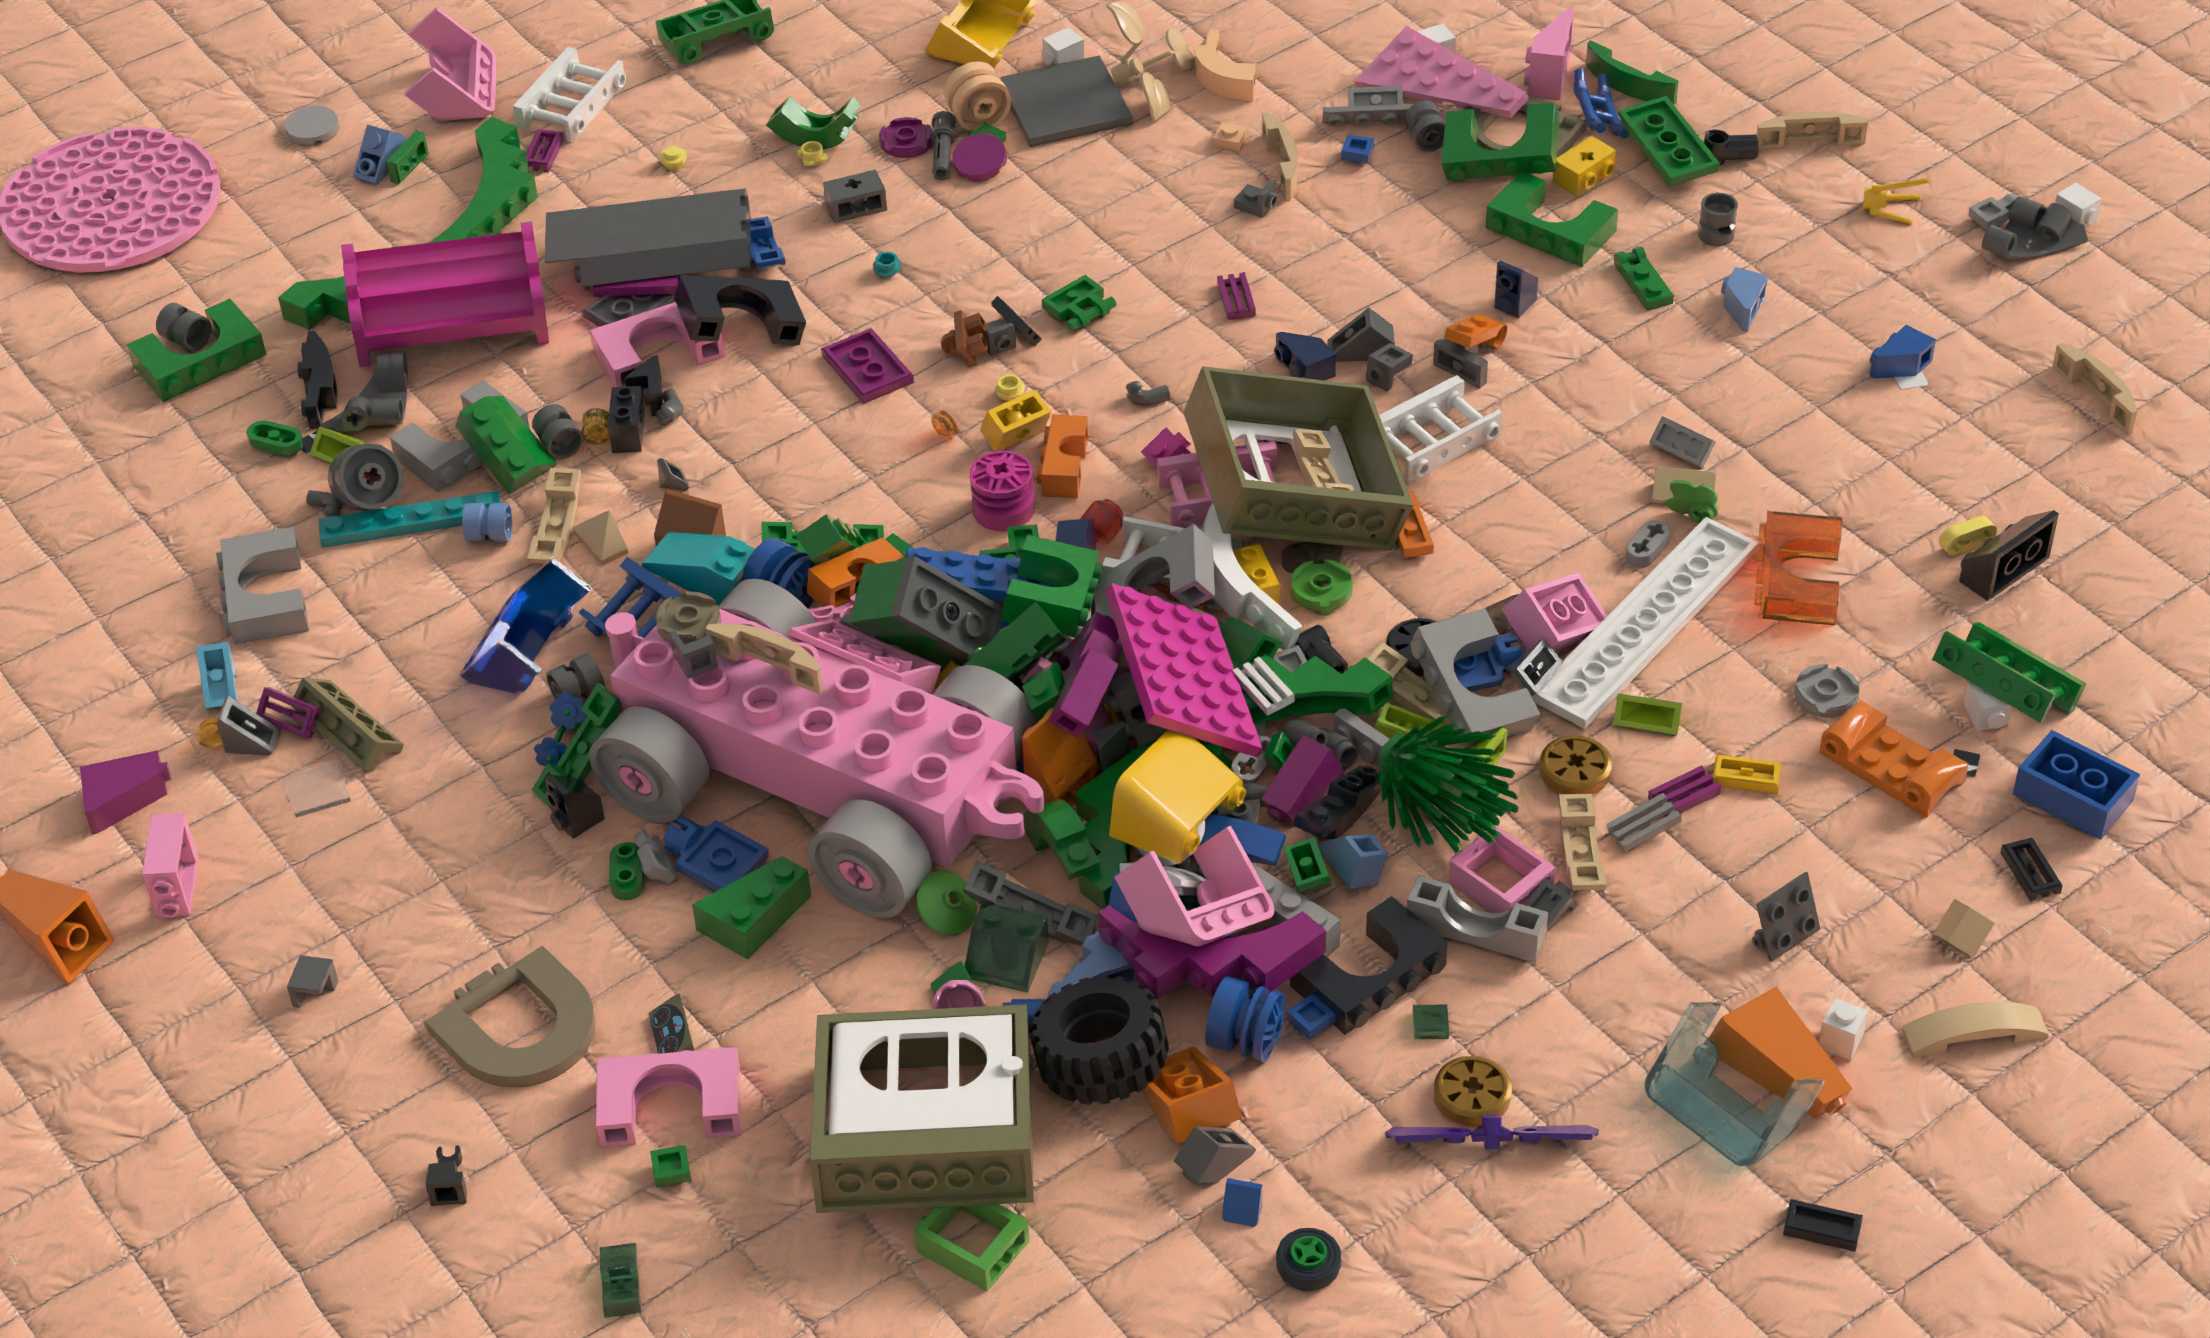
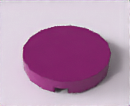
[879,117,933,158]
[952,134,1007,182]

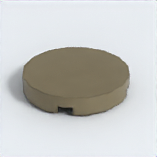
[655,592,721,645]

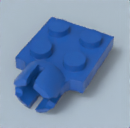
[1454,633,1523,692]
[663,817,769,892]

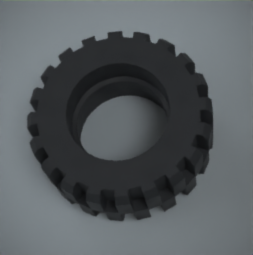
[1030,975,1169,1105]

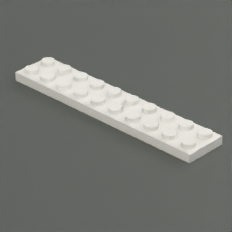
[1532,517,1759,729]

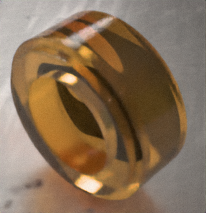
[931,410,959,440]

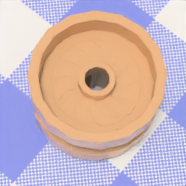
[943,61,1012,131]

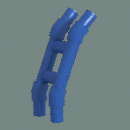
[1573,69,1629,139]

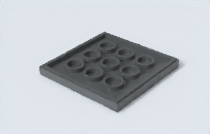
[1000,55,1133,146]

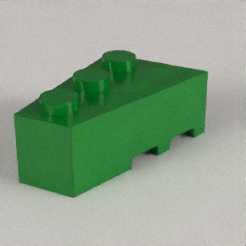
[964,602,1067,683]
[692,856,811,959]

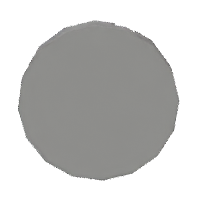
[285,106,339,146]
[1794,664,1859,718]

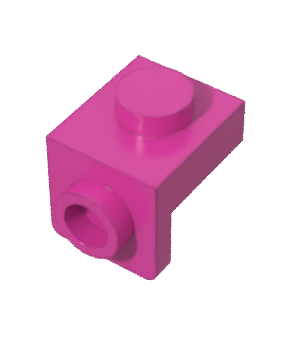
[1141,427,1191,469]

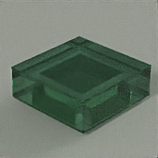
[1412,1004,1449,1040]

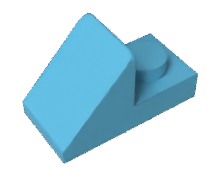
[196,642,238,710]

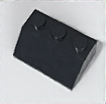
[1959,510,2059,601]

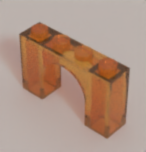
[1754,511,1842,626]

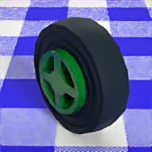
[1276,1228,1342,1291]

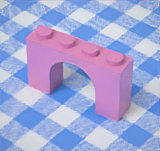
[590,302,725,387]
[596,1047,741,1147]

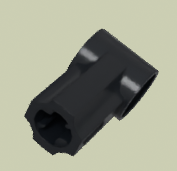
[1704,129,1759,166]
[1294,625,1348,674]

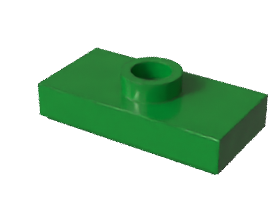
[386,130,429,185]

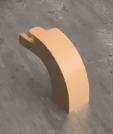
[1195,29,1256,102]

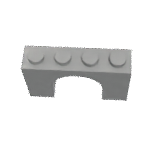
[390,380,530,492]
[1095,524,1215,620]
[216,527,309,645]
[1410,608,1540,748]

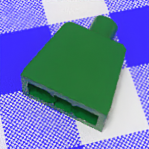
[1217,617,1283,671]

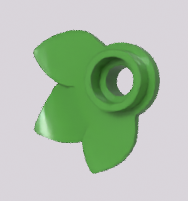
[1664,480,1719,523]

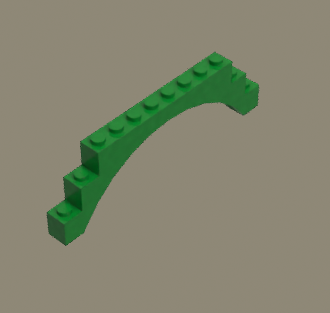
[278,117,538,330]
[1074,654,1393,910]

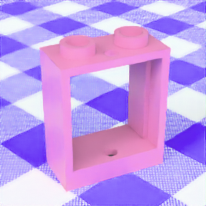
[142,812,198,918]
[1449,825,1556,913]

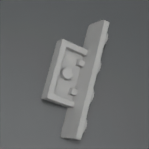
[1322,86,1413,125]

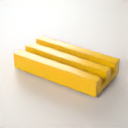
[1713,754,1781,794]

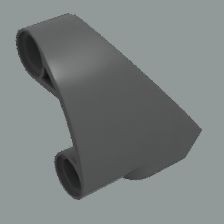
[1982,196,2088,259]
[320,351,408,432]

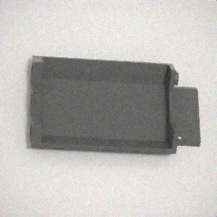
[545,188,753,289]

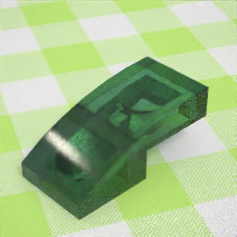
[600,1243,641,1318]

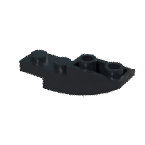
[297,331,338,429]
[1293,765,1382,839]

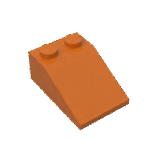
[1141,1046,1242,1143]

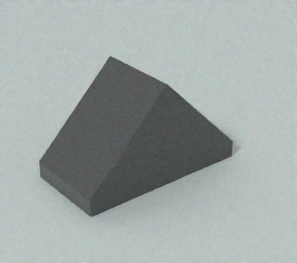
[1505,638,1563,696]
[216,696,281,755]

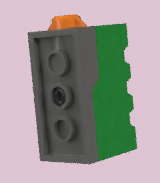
[848,556,1004,673]

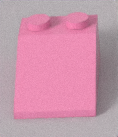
[1524,8,1574,100]
[1501,572,1607,654]

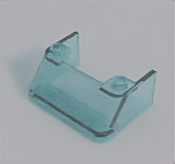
[1645,1002,1825,1166]

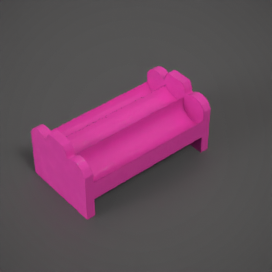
[341,221,549,367]

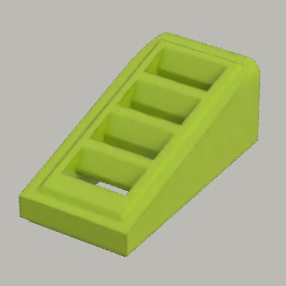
[1373,703,1444,739]

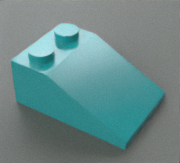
[641,532,755,606]

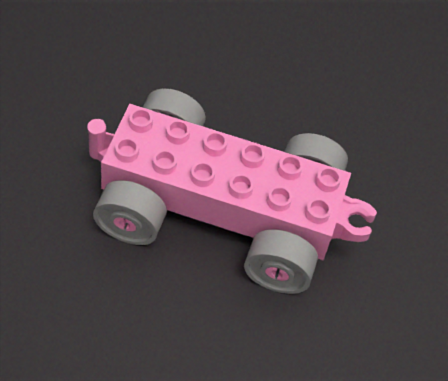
[589,579,1044,918]

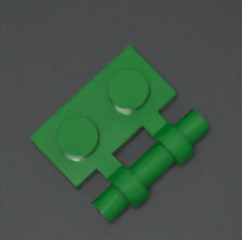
[1042,275,1117,331]

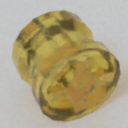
[581,408,610,445]

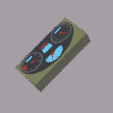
[648,994,694,1054]

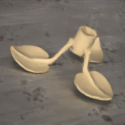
[1106,2,1195,121]

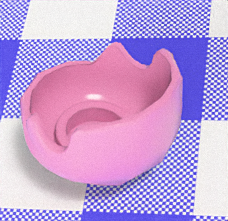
[932,980,985,1009]

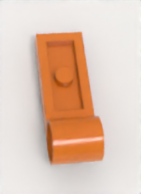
[1444,314,1508,349]

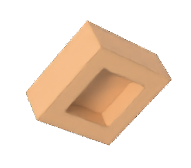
[1213,122,1248,152]

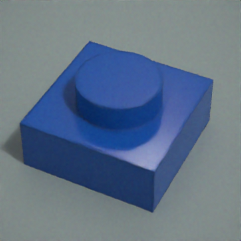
[1341,135,1374,164]
[1287,993,1336,1040]

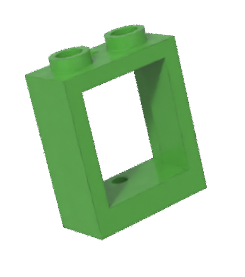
[914,1204,1029,1292]

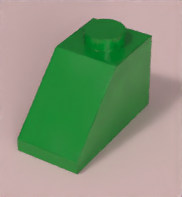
[1022,662,1065,720]
[1283,837,1331,896]

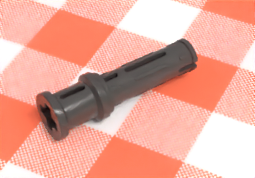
[931,111,956,180]

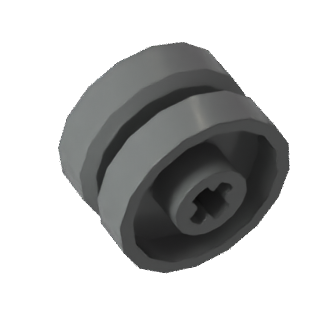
[328,443,404,511]

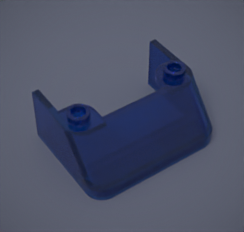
[459,557,592,694]

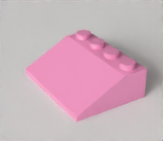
[788,619,941,694]

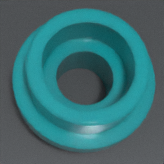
[873,252,901,277]

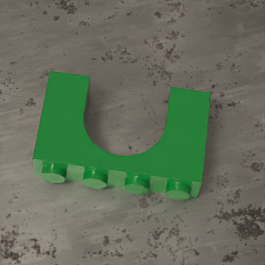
[1441,102,1560,180]
[1485,171,1618,267]
[127,299,267,402]
[1001,535,1103,638]

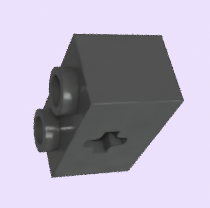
[823,169,887,223]

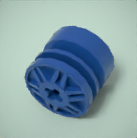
[742,538,819,609]
[1205,976,1285,1063]

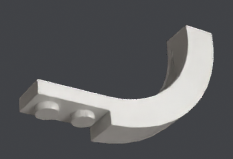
[1201,503,1303,651]

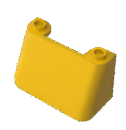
[925,0,1037,69]
[1109,730,1246,864]

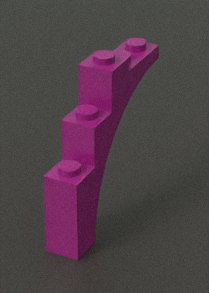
[1048,611,1121,738]
[1098,905,1326,1000]

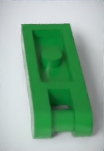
[1613,247,1674,310]

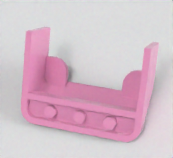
[405,7,497,121]
[1114,826,1274,946]

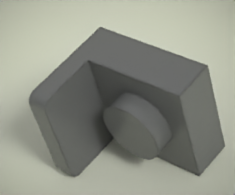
[1234,181,1278,218]
[981,319,1016,356]
[1366,343,1413,391]
[1524,878,1578,932]

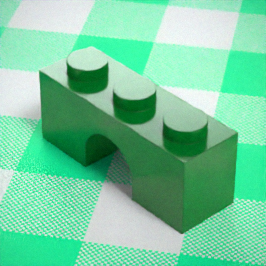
[796,514,865,564]

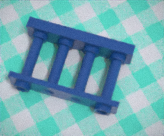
[579,557,681,639]

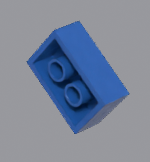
[2013,730,2140,840]

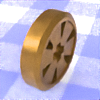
[1540,735,1612,794]
[1434,1056,1512,1126]

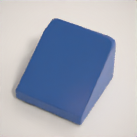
[1222,1178,1262,1227]

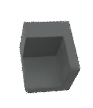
[669,630,718,679]
[287,955,338,1007]

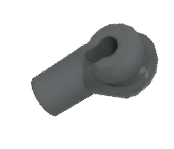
[1126,381,1170,405]

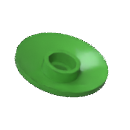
[915,871,977,936]

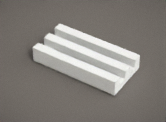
[1232,657,1295,716]

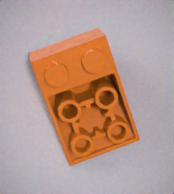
[1022,708,1097,807]

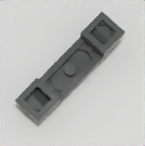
[963,860,1099,946]

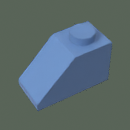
[1721,267,1768,332]

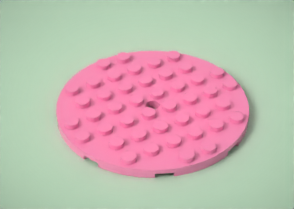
[0,127,221,273]

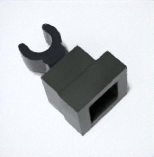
[426,1145,467,1206]

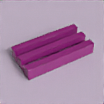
[526,129,564,172]
[1217,272,1256,320]
[256,687,321,738]
[1648,765,1721,817]

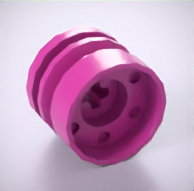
[970,451,1035,531]

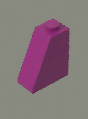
[1261,735,1345,824]
[80,750,171,834]

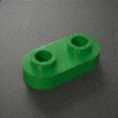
[246,421,304,456]
[609,842,644,900]

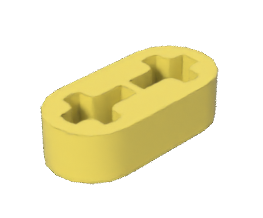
[1939,516,1997,556]

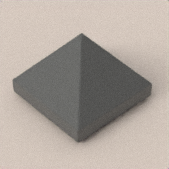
[657,458,690,490]

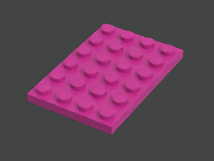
[1105,583,1262,757]

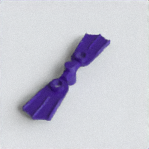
[1385,1114,1599,1150]

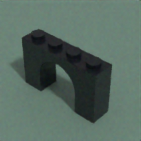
[674,275,806,345]
[1290,896,1447,1035]

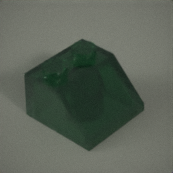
[964,902,1049,993]

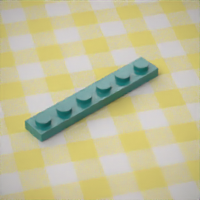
[319,490,501,548]

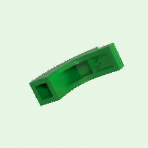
[766,96,861,149]
[1023,799,1100,880]

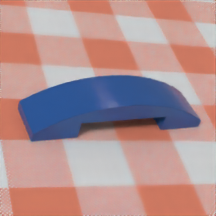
[749,216,786,270]
[1198,815,1286,866]

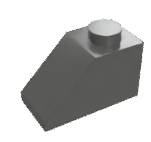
[1327,308,1395,362]
[1173,1126,1256,1184]

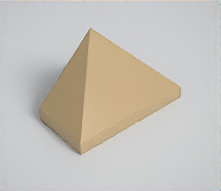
[572,510,629,565]

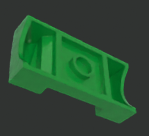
[655,0,774,64]

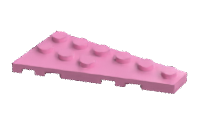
[1355,26,1529,118]

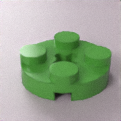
[1291,559,1353,615]

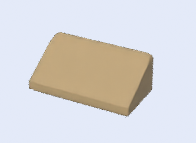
[1652,466,1716,504]

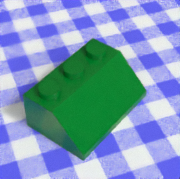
[455,396,557,495]

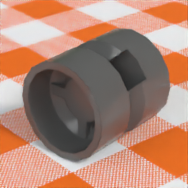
[1405,100,1445,152]
[1698,192,1738,246]
[156,303,211,351]
[532,404,583,459]
[546,653,605,701]

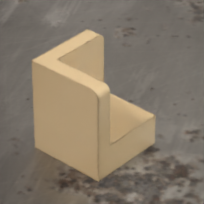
[1934,899,1995,957]

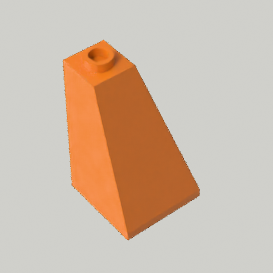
[0,869,115,984]
[1703,986,1853,1118]

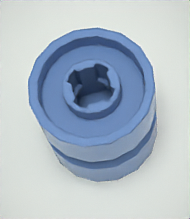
[462,503,512,542]

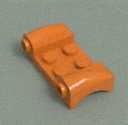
[1819,700,1969,817]

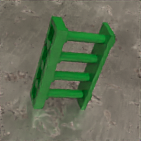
[1932,622,2087,723]

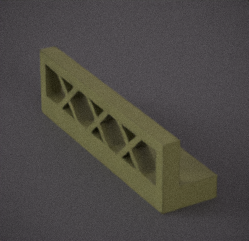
[292,677,404,770]

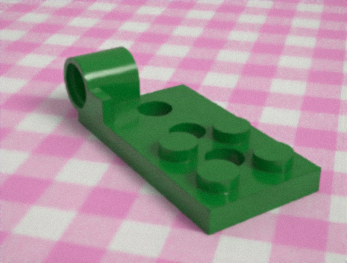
[1618,96,1720,187]

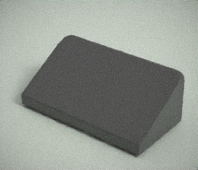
[1092,722,1130,773]

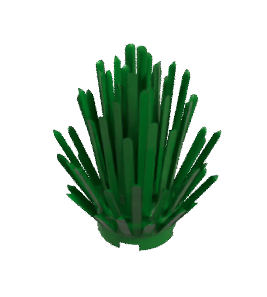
[1376,716,1519,853]

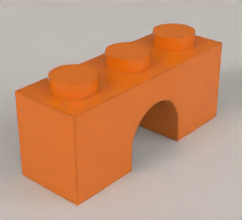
[1037,414,1089,498]
[807,537,905,608]

